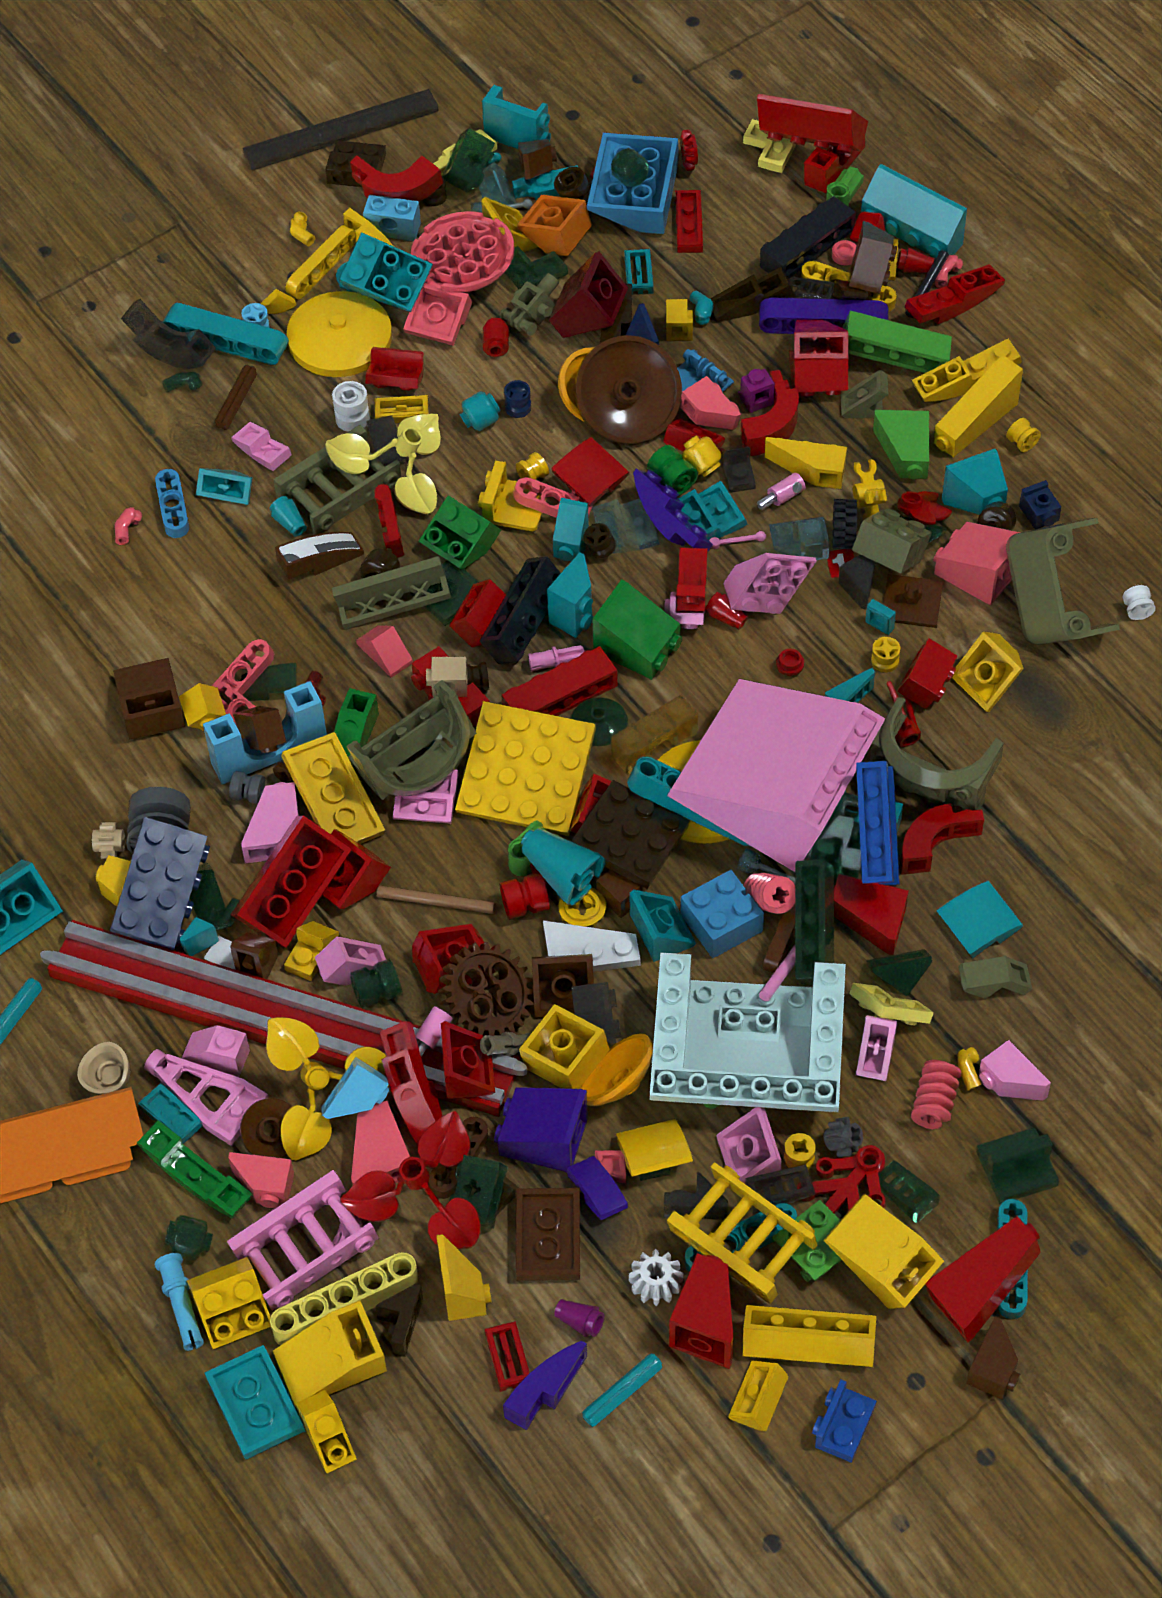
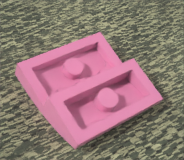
[393,765,459,824]

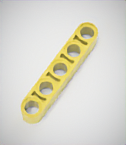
[270,1252,418,1345]

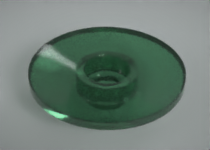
[571,697,628,746]

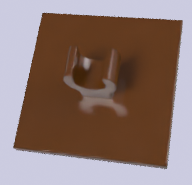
[883,574,943,628]

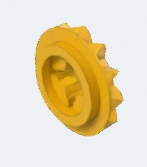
[558,888,606,927]

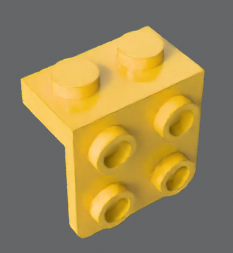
[478,460,547,531]

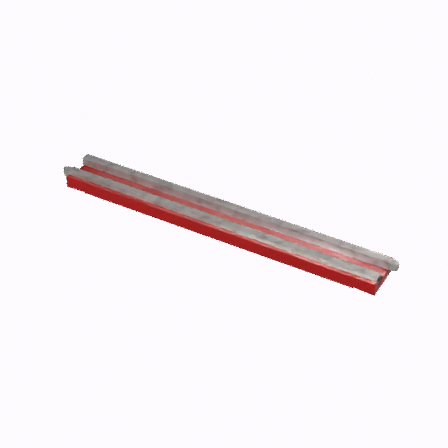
[40,920,527,1117]

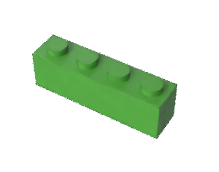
[842,311,952,373]

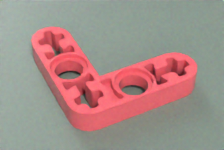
[513,477,593,518]
[212,639,274,726]

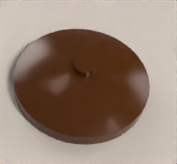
[574,335,682,444]

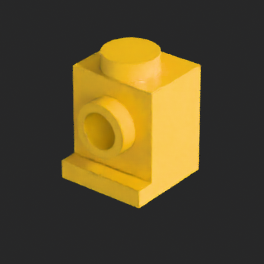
[666,299,693,341]

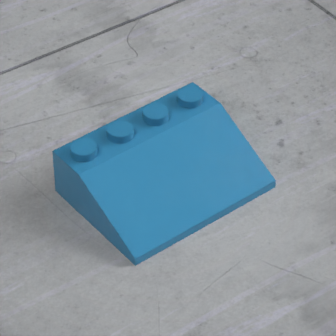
[587,133,679,234]

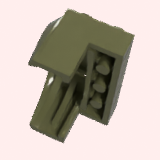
[346,680,477,800]
[870,697,1004,812]

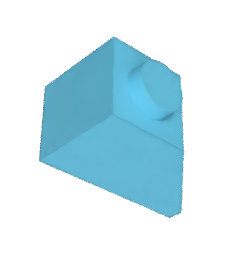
[321,1057,389,1119]

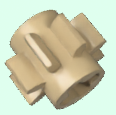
[92,822,125,859]

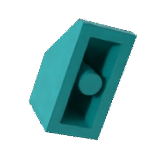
[553,498,589,561]

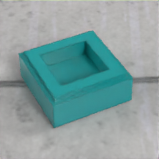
[865,599,896,635]

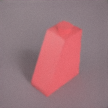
[351,1101,410,1186]

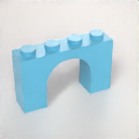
[203,681,327,784]

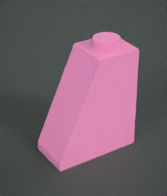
[242,782,299,864]

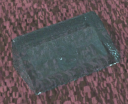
[474,162,517,205]

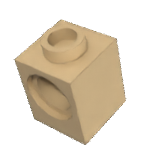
[426,657,468,697]

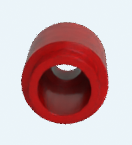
[483,318,509,357]

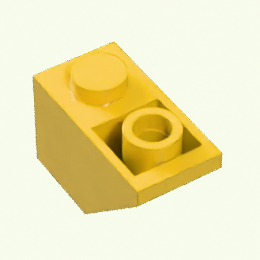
[295,1390,357,1473]

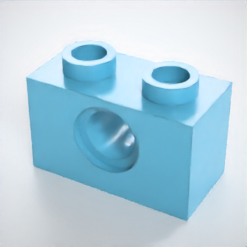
[363,195,421,241]

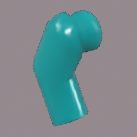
[689,291,713,325]

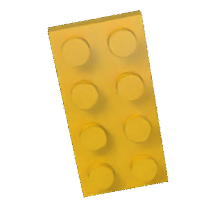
[281,732,385,844]

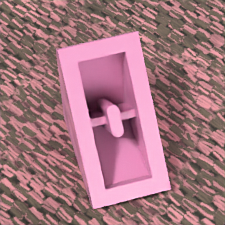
[856,1015,897,1081]

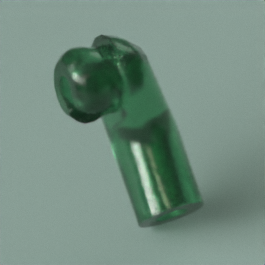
[202,898,240,931]

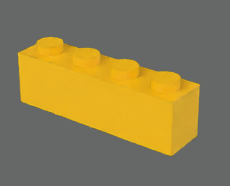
[743,1305,876,1367]

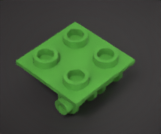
[772,1200,841,1282]

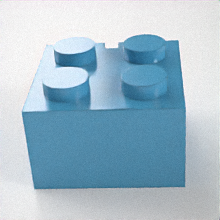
[680,870,764,959]

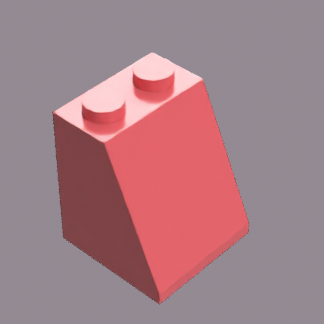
[934,522,1021,605]

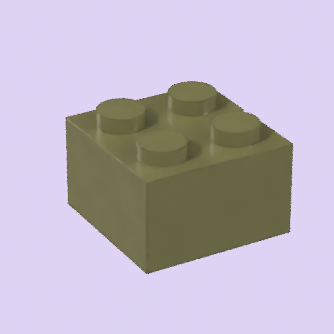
[852,509,932,573]

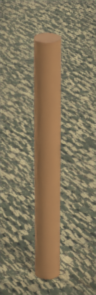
[377,886,495,914]

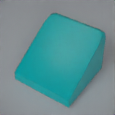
[180,917,219,956]

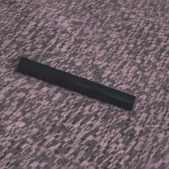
[905,250,949,318]

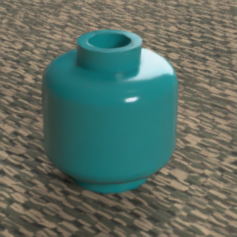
[459,391,501,431]

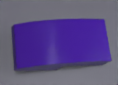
[567,1156,628,1220]

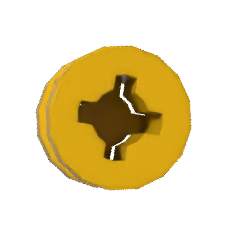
[1006,418,1041,452]
[515,452,549,480]
[871,637,901,673]
[784,1133,816,1172]

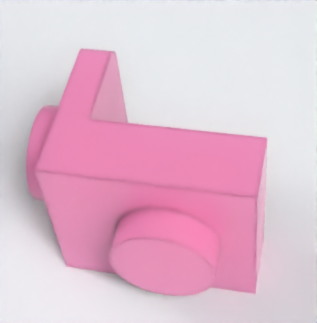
[664,592,704,629]

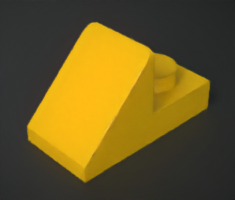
[284,921,339,981]

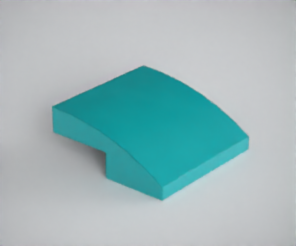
[678,481,748,540]
[936,880,1023,958]

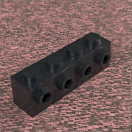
[760,196,856,279]
[479,556,561,664]

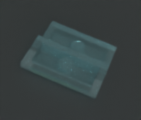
[592,498,660,553]

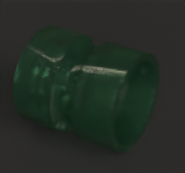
[349,958,403,1009]

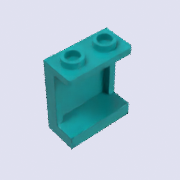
[482,85,551,149]

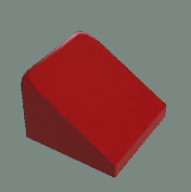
[850,212,886,242]

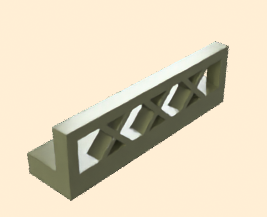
[332,556,451,630]

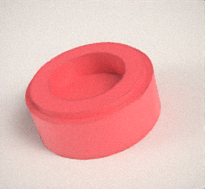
[832,240,857,266]

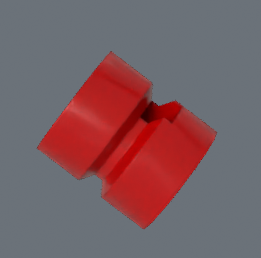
[499,872,550,920]

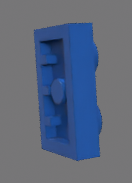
[812,1379,877,1463]

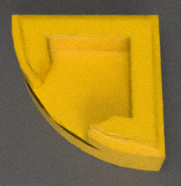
[260,289,297,314]

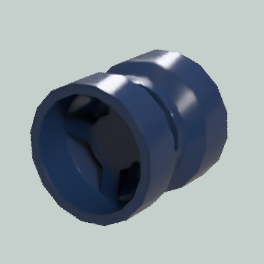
[504,380,531,418]

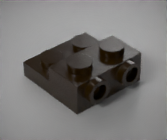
[325,140,386,187]

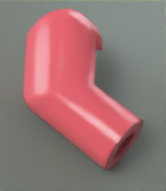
[935,255,963,288]
[114,507,142,545]

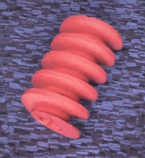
[743,873,797,914]
[911,1060,962,1130]

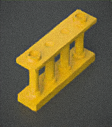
[667,1162,818,1304]

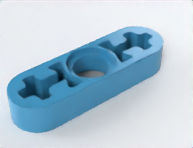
[155,469,189,538]

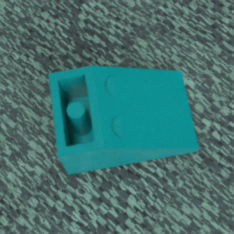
[340,232,433,312]

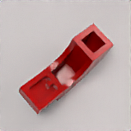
[901,803,984,875]

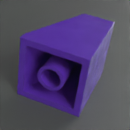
[494,1087,588,1172]

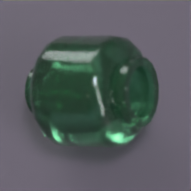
[611,148,649,187]
[164,1215,213,1260]

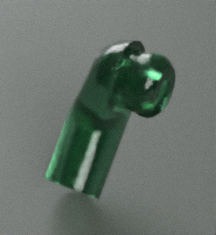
[162,372,203,393]

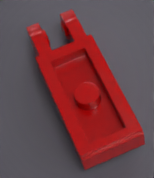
[374,484,405,558]

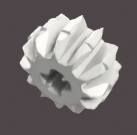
[629,1249,683,1306]

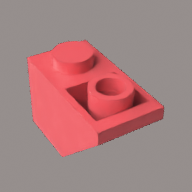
[680,376,741,430]

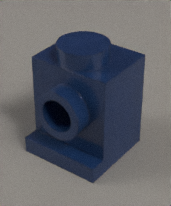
[1019,480,1061,529]

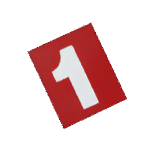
[825,549,859,578]

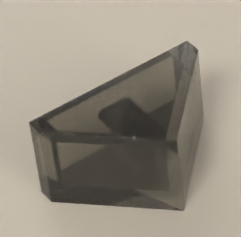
[838,555,876,610]

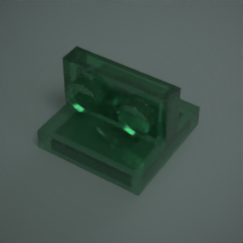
[976,1127,1060,1205]

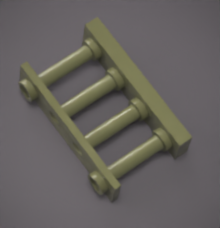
[273,425,401,535]

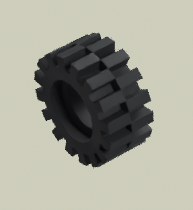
[832,499,857,549]

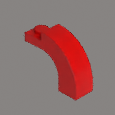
[350,155,443,201]
[740,370,799,457]
[676,548,708,612]

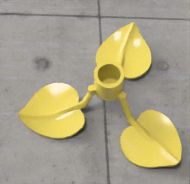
[325,414,441,514]

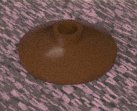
[240,1098,292,1158]

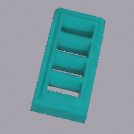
[825,668,875,703]

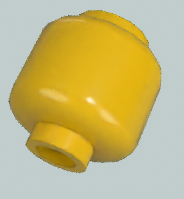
[682,435,722,477]

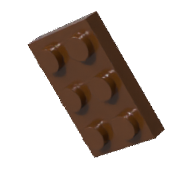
[516,1188,580,1281]

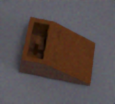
[113,658,185,740]

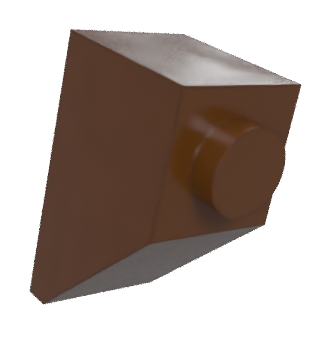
[518,139,557,179]
[233,706,286,753]
[230,932,278,979]
[966,1317,1020,1400]

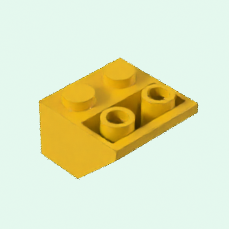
[187,1257,271,1349]

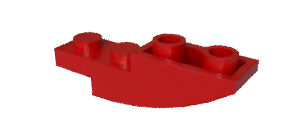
[905,264,1005,324]
[380,1021,443,1146]

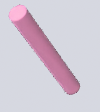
[759,938,809,1001]

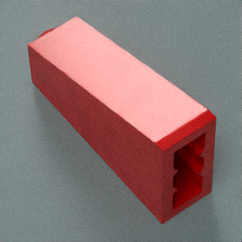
[925,1216,1041,1343]

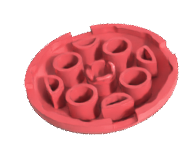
[411,211,515,293]

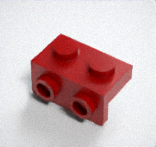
[365,347,424,390]

